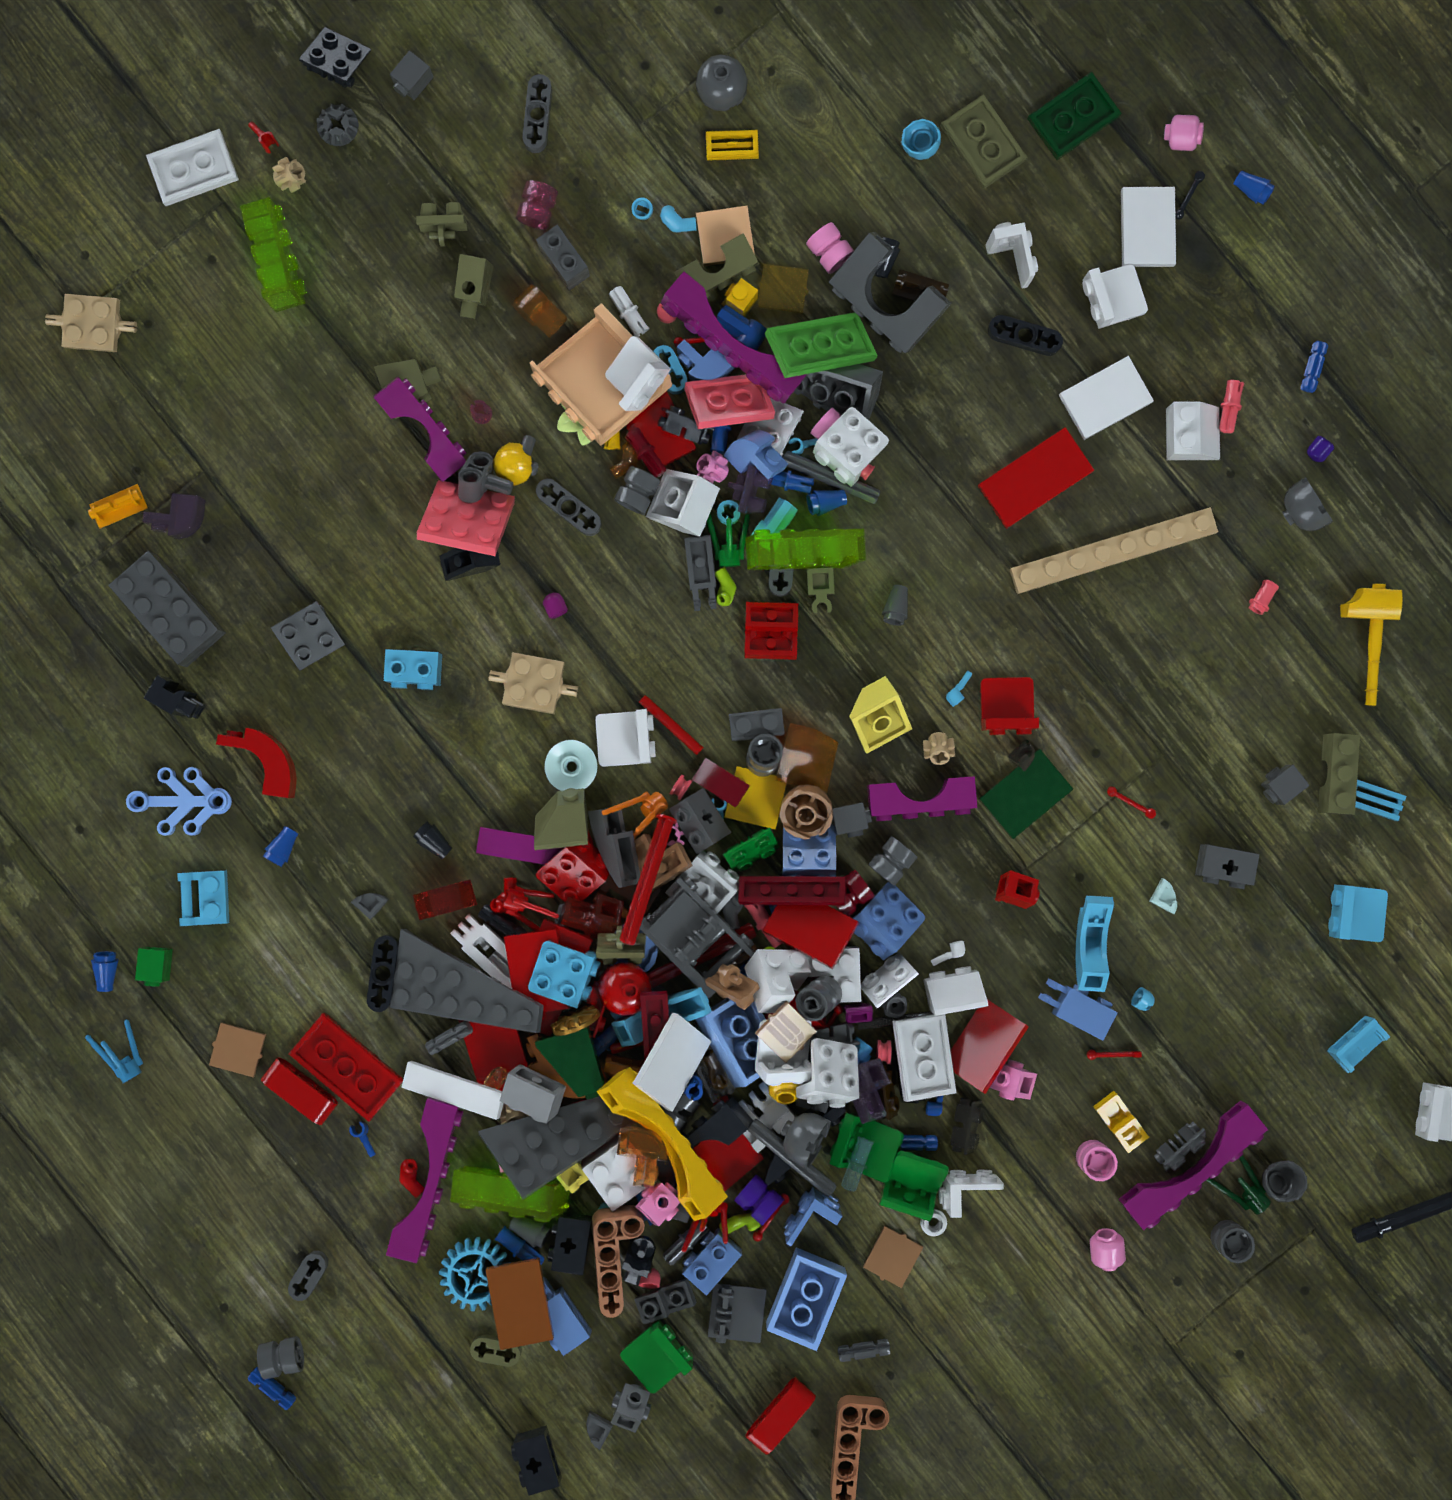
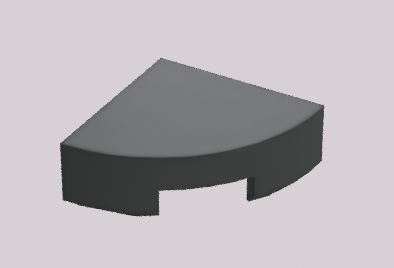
[351,893,390,920]
[586,1411,613,1450]

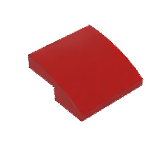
[744,602,798,660]

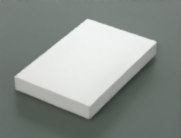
[146,129,239,206]
[1121,187,1176,267]
[1059,356,1154,440]
[632,1013,711,1112]
[892,1014,956,1102]

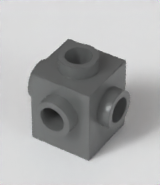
[611,1383,652,1433]

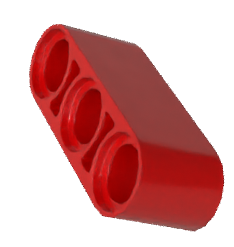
[261,1057,338,1125]
[745,1377,816,1455]

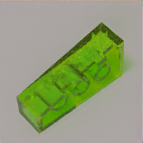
[240,197,307,312]
[745,528,866,570]
[450,1166,570,1222]

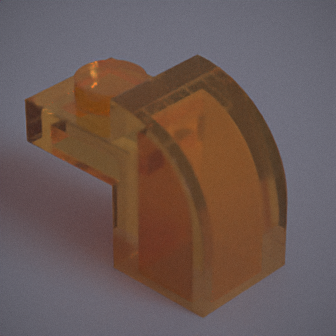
[512,284,568,338]
[617,1126,667,1187]

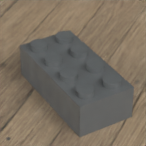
[108,551,226,667]

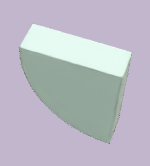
[1150,878,1177,914]

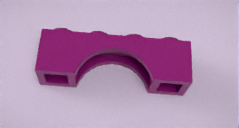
[373,376,467,482]
[867,776,977,821]

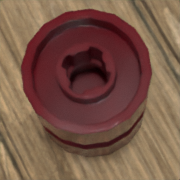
[835,869,875,916]

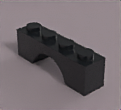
[650,1097,753,1189]

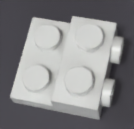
[665,851,739,916]

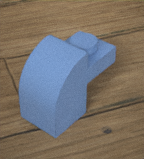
[677,339,735,381]
[723,430,788,480]

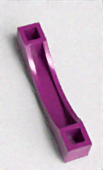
[661,271,807,404]
[386,1097,464,1264]
[1118,1101,1268,1230]

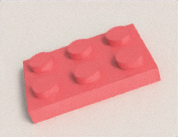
[684,374,775,429]

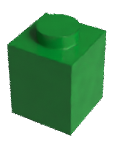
[135,946,173,987]

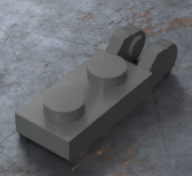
[684,535,717,611]

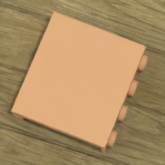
[530,303,672,446]

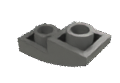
[634,1278,697,1324]

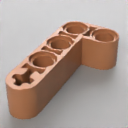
[592,1205,645,1318]
[830,1395,889,1500]

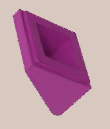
[844,1003,873,1023]

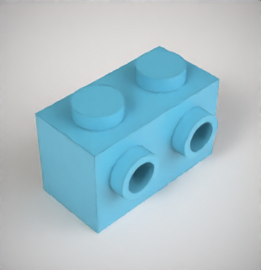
[384,649,442,690]

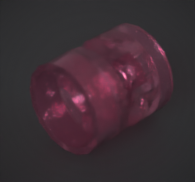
[516,180,558,230]

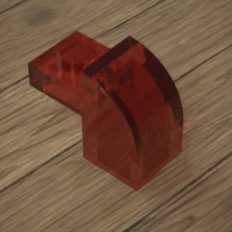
[413,879,477,920]
[560,894,624,938]

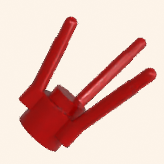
[502,886,559,931]
[681,1202,728,1252]

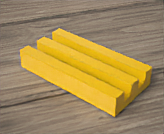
[706,130,759,160]

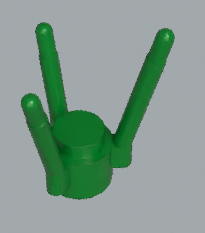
[707,514,750,567]

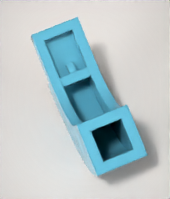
[1075,896,1114,992]

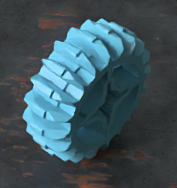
[439,1237,510,1311]

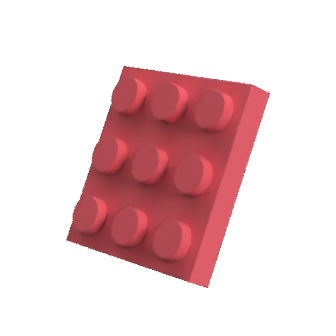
[417,480,515,556]

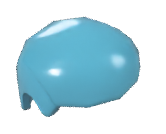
[901,119,941,160]

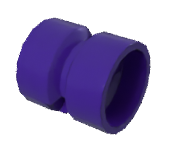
[734,1174,785,1226]

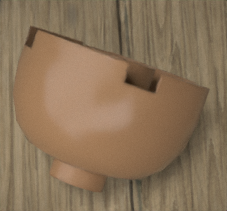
[779,785,833,839]

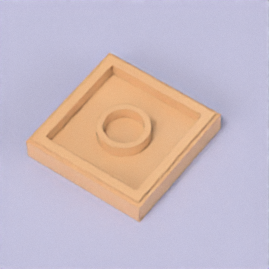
[696,206,754,267]

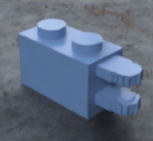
[1038,978,1118,1041]
[543,1277,592,1356]

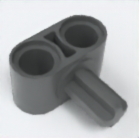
[458,451,514,503]

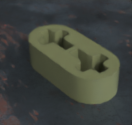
[470,1334,521,1367]

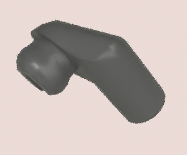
[521,435,539,476]

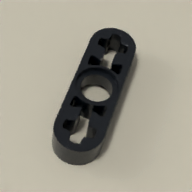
[988,315,1063,356]
[367,935,399,1012]

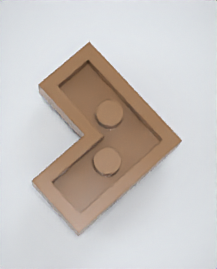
[634,834,693,893]

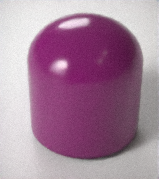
[543,593,568,619]

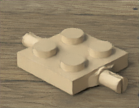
[45,294,137,352]
[489,652,578,714]

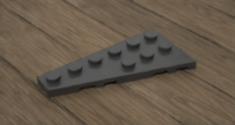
[390,929,544,1033]
[478,1096,636,1200]

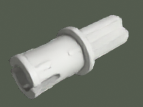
[609,286,649,337]

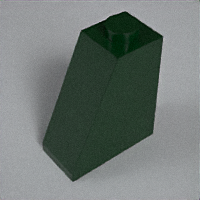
[535,1026,605,1099]

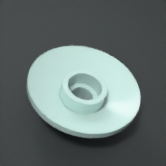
[545,740,597,791]

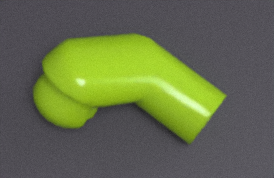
[715,566,736,606]
[719,1212,760,1234]

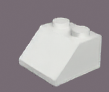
[1166,402,1220,460]
[646,469,720,537]
[924,966,988,1016]

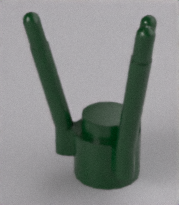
[1206,1155,1271,1215]

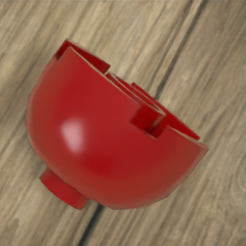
[598,962,652,1016]

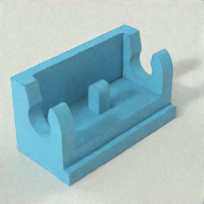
[1327,1016,1390,1073]

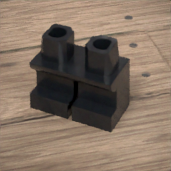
[144,675,206,719]

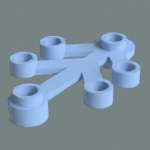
[126,767,232,836]

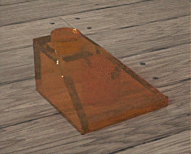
[776,723,839,793]

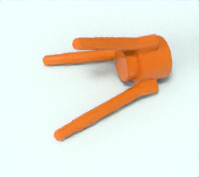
[602,791,668,839]

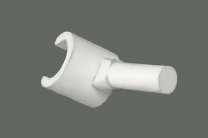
[931,941,965,966]

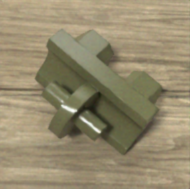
[416,202,467,247]
[596,926,646,965]

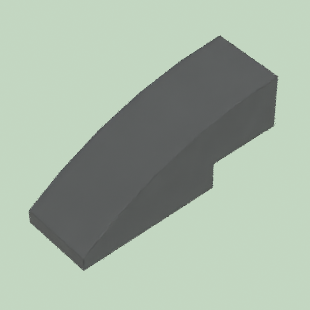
[588,808,640,888]

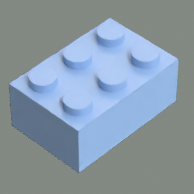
[696,998,766,1088]
[766,1247,847,1351]

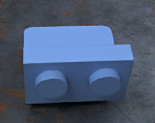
[782,824,836,877]
[851,882,925,961]
[783,1187,842,1247]

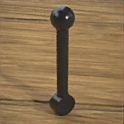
[1175,171,1205,220]

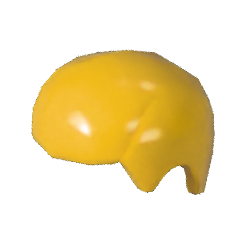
[493,442,532,486]

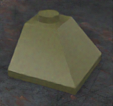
[534,788,588,850]

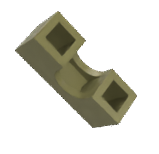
[674,233,759,298]
[1318,733,1360,815]

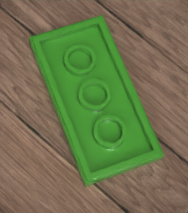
[765,312,878,378]

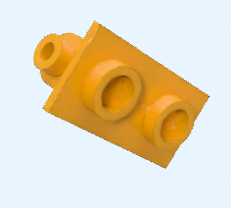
[88,484,148,529]

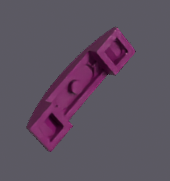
[476,827,562,864]

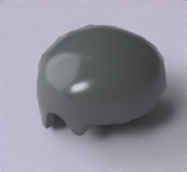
[1262,1160,1307,1202]

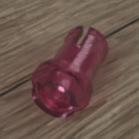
[470,400,493,424]

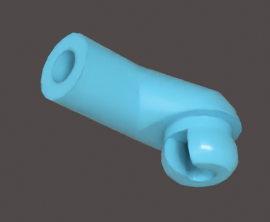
[660,205,697,233]

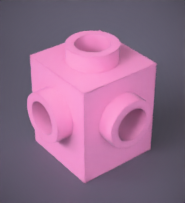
[990,1060,1037,1101]
[635,1182,680,1226]

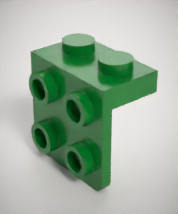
[829,1113,904,1183]
[879,1151,949,1221]
[620,1320,693,1394]

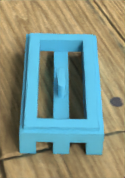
[1355,780,1406,821]

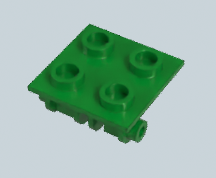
[723,828,780,872]

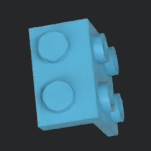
[1328,884,1388,942]
[528,941,601,1008]

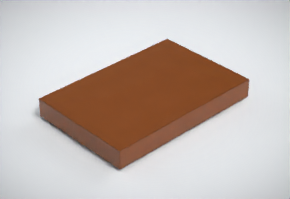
[486,1258,554,1350]

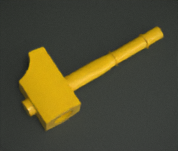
[1340,584,1402,706]

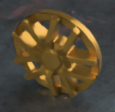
[550,1005,600,1036]

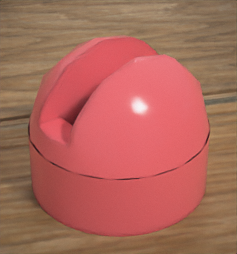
[657,303,677,323]
[639,1268,660,1289]

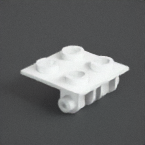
[737,398,804,457]
[861,952,918,1008]

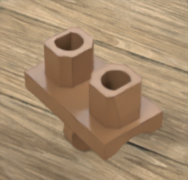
[705,964,760,1010]

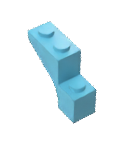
[611,987,712,1047]

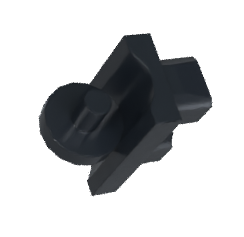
[622,1235,656,1285]

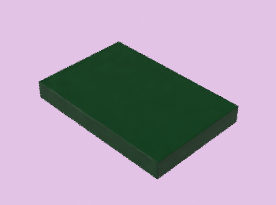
[1027,72,1122,160]
[979,749,1073,839]

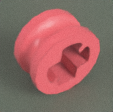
[669,774,693,800]
[876,1040,892,1064]

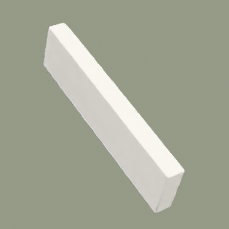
[401,1061,504,1120]

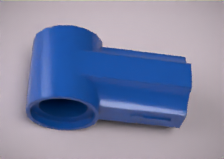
[716,305,767,351]

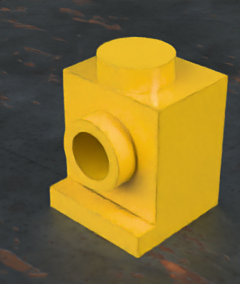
[722,278,758,317]

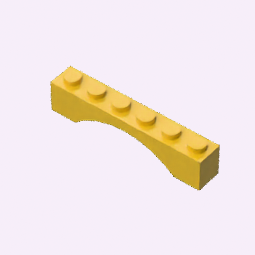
[596,1067,728,1221]

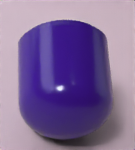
[1307,435,1335,462]

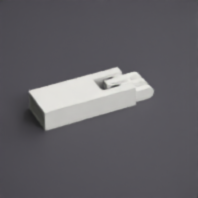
[450,914,512,989]

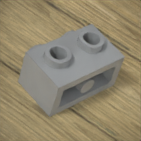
[500,1064,566,1124]

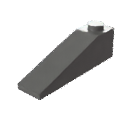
[794,364,883,420]

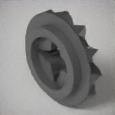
[316,104,359,146]

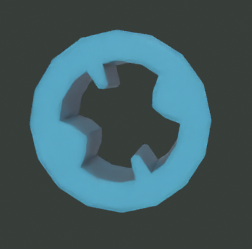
[717,500,740,525]

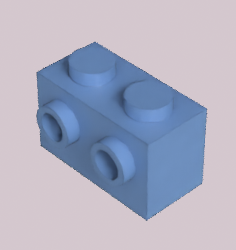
[682,1228,742,1296]

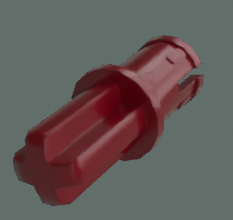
[625,428,666,478]

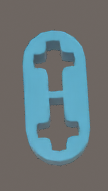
[653,345,688,394]

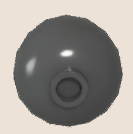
[696,54,748,111]
[1282,477,1333,531]
[781,1113,831,1169]

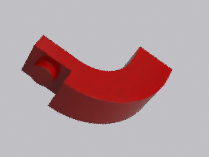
[216,728,296,798]

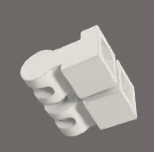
[739,1081,797,1153]

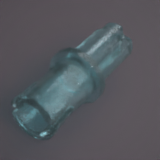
[841,1136,874,1192]

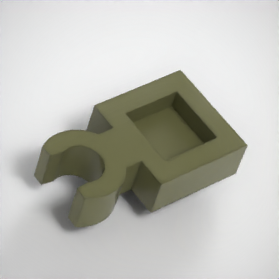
[807,568,835,614]

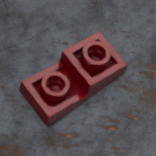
[692,758,750,808]

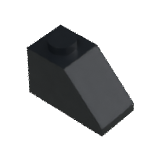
[439,548,501,581]

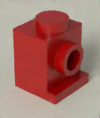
[995,870,1040,909]

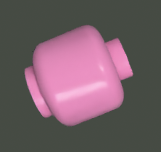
[1164,115,1204,151]
[1090,1228,1126,1271]

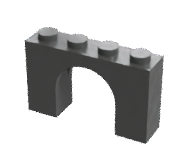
[829,232,952,353]

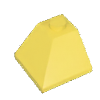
[849,676,912,754]

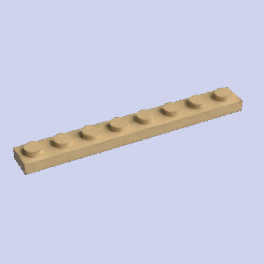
[1010,507,1218,594]

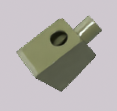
[454,254,494,319]
[374,359,442,419]

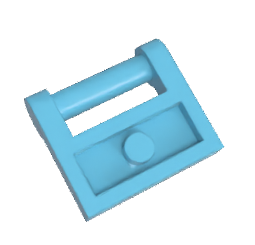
[177,870,229,926]

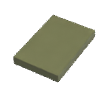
[940,94,1028,189]

